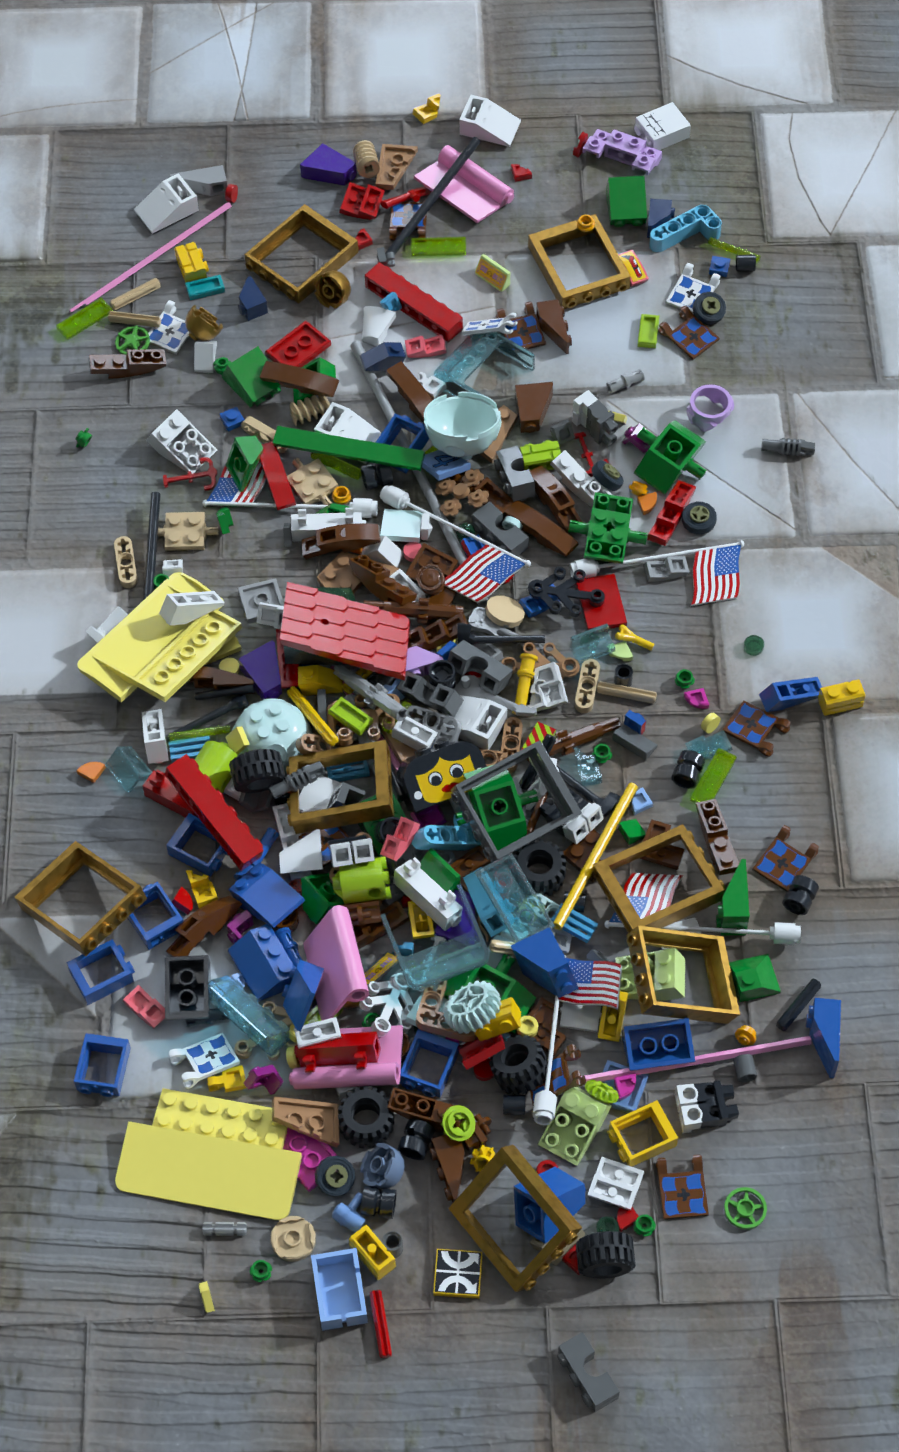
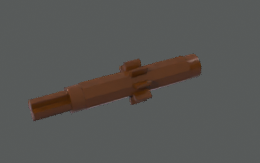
[363,598,463,623]
[527,717,621,763]

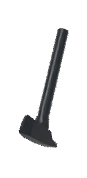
[457,623,545,645]
[165,694,249,742]
[556,765,621,821]

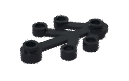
[528,567,605,617]

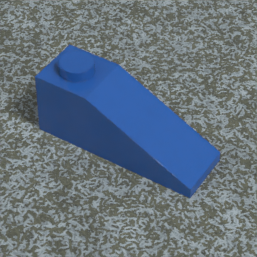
[759,677,822,712]

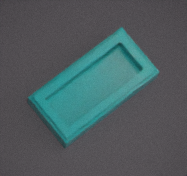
[185,275,225,301]

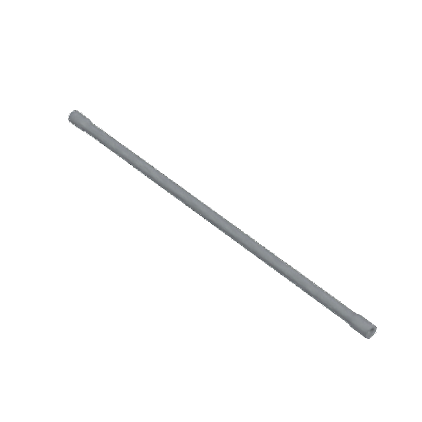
[350,341,489,607]

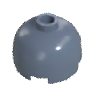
[360,1143,405,1190]

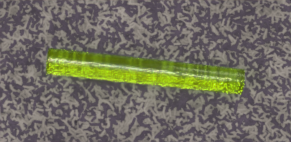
[708,237,761,262]
[169,725,231,741]

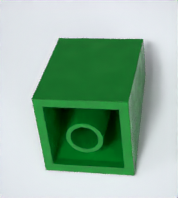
[606,176,647,227]
[221,346,281,408]

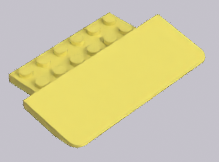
[77,572,242,703]
[115,1088,302,1220]

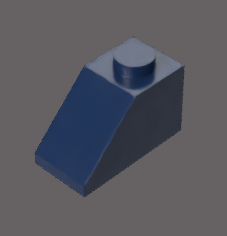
[647,198,675,238]
[238,276,268,321]
[360,342,406,371]

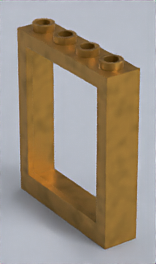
[244,204,359,304]
[528,214,630,309]
[286,740,394,834]
[593,824,726,933]
[15,841,147,956]
[626,925,740,1024]
[448,1145,582,1292]

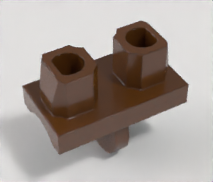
[341,900,381,926]
[453,1113,492,1152]

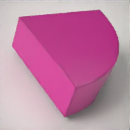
[684,688,709,709]
[614,1074,636,1101]

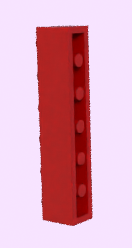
[365,262,463,343]
[165,754,264,871]

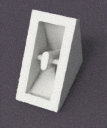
[194,340,217,373]
[361,535,404,567]

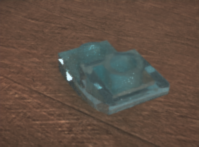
[685,730,733,760]

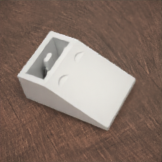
[459,95,521,147]
[134,173,199,234]
[314,402,381,464]
[146,409,217,474]
[434,695,507,750]

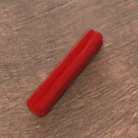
[369,1290,392,1358]

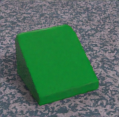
[618,819,646,845]

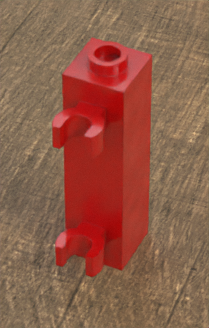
[142,770,197,818]
[294,1031,381,1073]

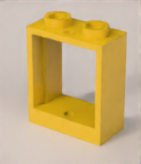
[607,1100,678,1167]

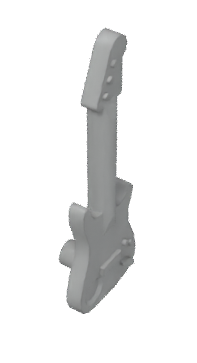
[468,607,548,659]
[454,675,537,717]

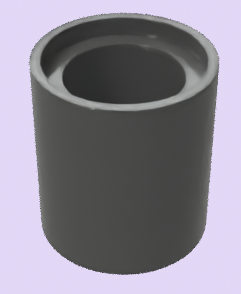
[733,1054,757,1083]
[382,1231,403,1258]

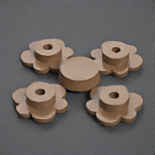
[435,469,489,516]

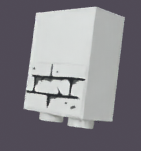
[634,102,691,150]

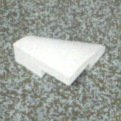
[362,306,396,346]
[527,662,568,711]
[279,829,323,874]

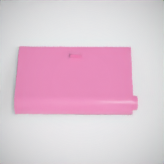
[414,145,514,223]
[303,905,369,1021]
[289,1025,403,1090]

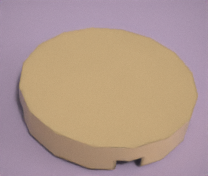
[485,596,525,628]
[270,1216,316,1262]

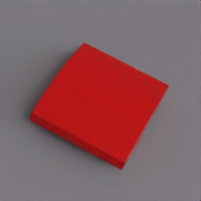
[339,182,385,219]
[459,1034,505,1070]

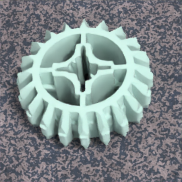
[443,980,502,1034]

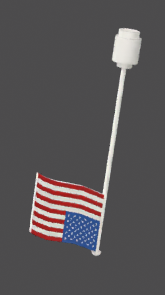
[202,459,378,518]
[380,485,531,603]
[569,540,744,606]
[605,873,801,945]
[533,955,622,1125]

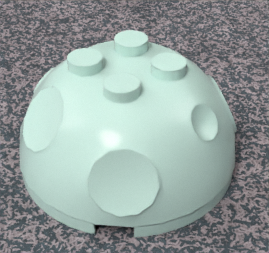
[424,392,502,460]
[232,699,313,776]

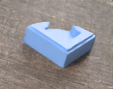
[632,787,653,815]

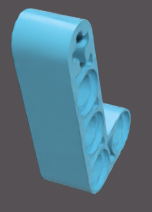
[649,205,722,252]
[411,811,481,851]

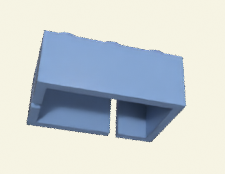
[311,1248,368,1331]

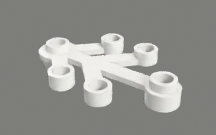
[359,973,414,1037]

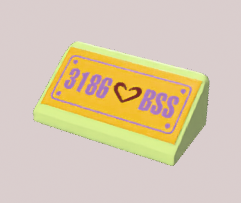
[475,254,511,292]

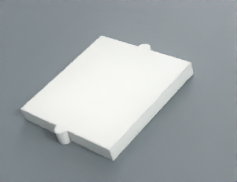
[560,1002,602,1032]

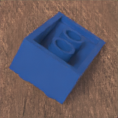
[229,863,305,928]
[282,960,324,1032]
[806,998,841,1078]

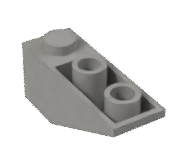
[170,165,227,196]

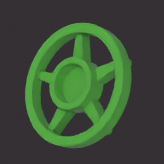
[115,325,150,354]
[724,1187,767,1229]

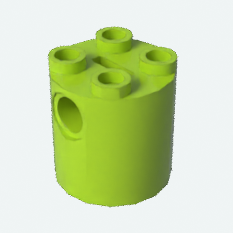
[195,741,238,793]
[332,856,392,904]

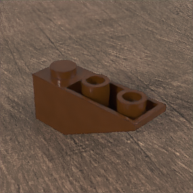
[536,299,572,354]
[387,1087,455,1135]
[429,1134,465,1203]

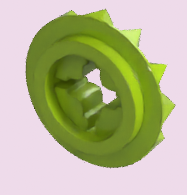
[585,1080,619,1104]
[441,1105,475,1142]

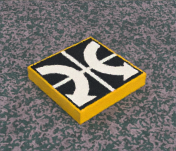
[433,1249,482,1299]

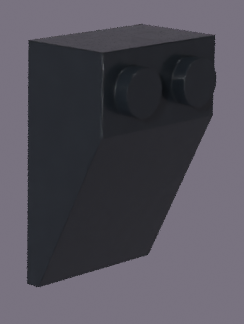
[165,955,211,1021]

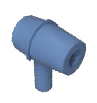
[332,1192,366,1232]

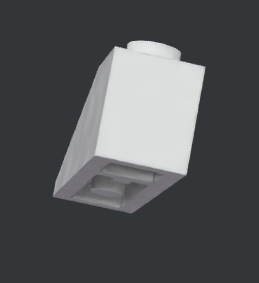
[159,591,225,626]
[142,709,169,764]

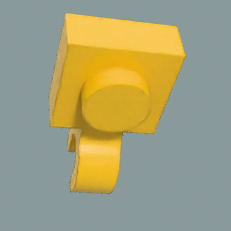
[207,1065,247,1093]

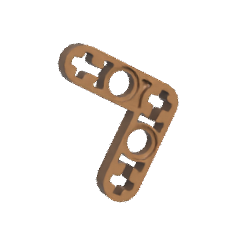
[295,700,351,754]
[479,717,522,773]
[415,974,477,1042]

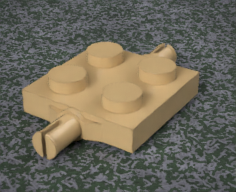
[287,458,338,505]
[158,512,219,551]

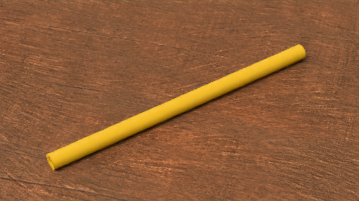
[552,783,638,930]

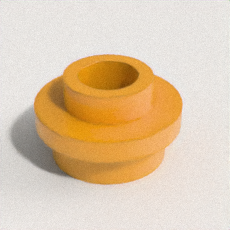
[577,215,595,232]
[629,481,648,496]
[332,486,351,505]
[735,1025,756,1046]

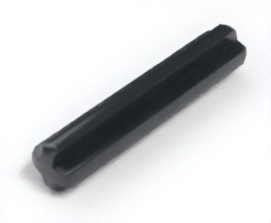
[519,734,556,790]
[776,979,821,1031]

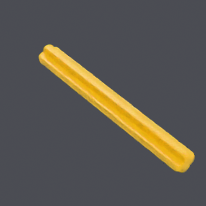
[287,686,339,746]

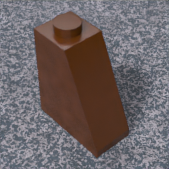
[515,381,553,433]

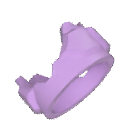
[687,385,734,432]

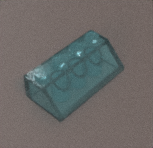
[475,853,555,943]
[208,975,290,1057]

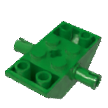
[633,420,707,495]
[568,492,648,564]
[455,765,539,851]
[444,954,536,1035]

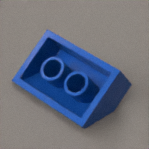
[228,924,293,1002]
[621,1018,696,1071]

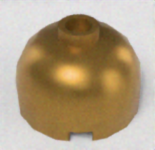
[314,270,351,309]
[185,305,223,341]

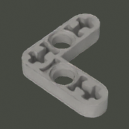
[407,705,462,749]

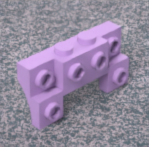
[583,129,662,175]

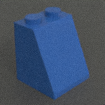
[511,927,579,998]
[514,1167,586,1243]

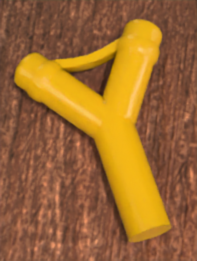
[615,625,654,651]

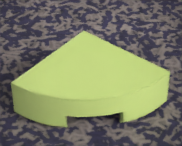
[607,641,633,661]

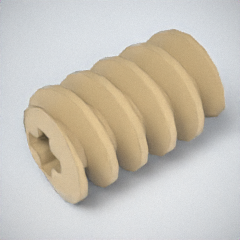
[353,140,380,178]
[290,395,330,426]

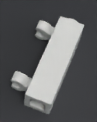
[291,507,366,542]
[393,857,463,931]

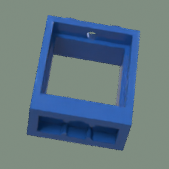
[376,413,430,474]
[166,813,228,877]
[128,882,184,950]
[66,939,135,1005]
[399,1029,459,1098]
[74,1033,131,1097]

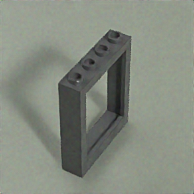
[451,740,582,864]

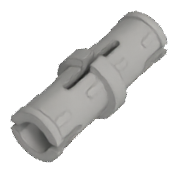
[606,369,645,394]

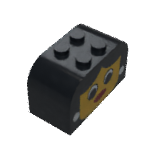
[397,740,487,812]

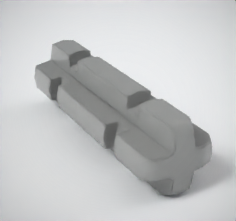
[202,1222,247,1236]

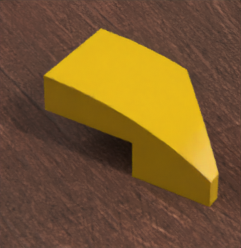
[412,94,441,124]
[186,870,218,909]

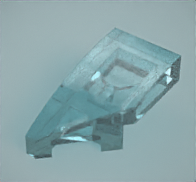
[574,748,602,786]

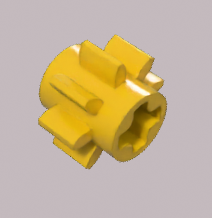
[470,1145,495,1172]

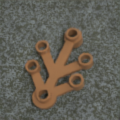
[501,642,580,693]
[337,694,400,746]

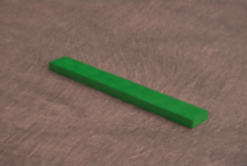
[273,426,425,471]

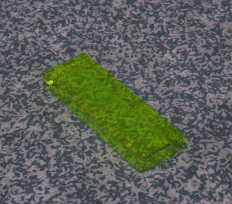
[411,237,466,256]
[56,298,112,340]
[690,748,737,803]

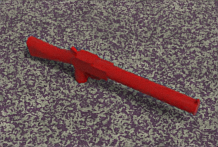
[380,186,432,209]

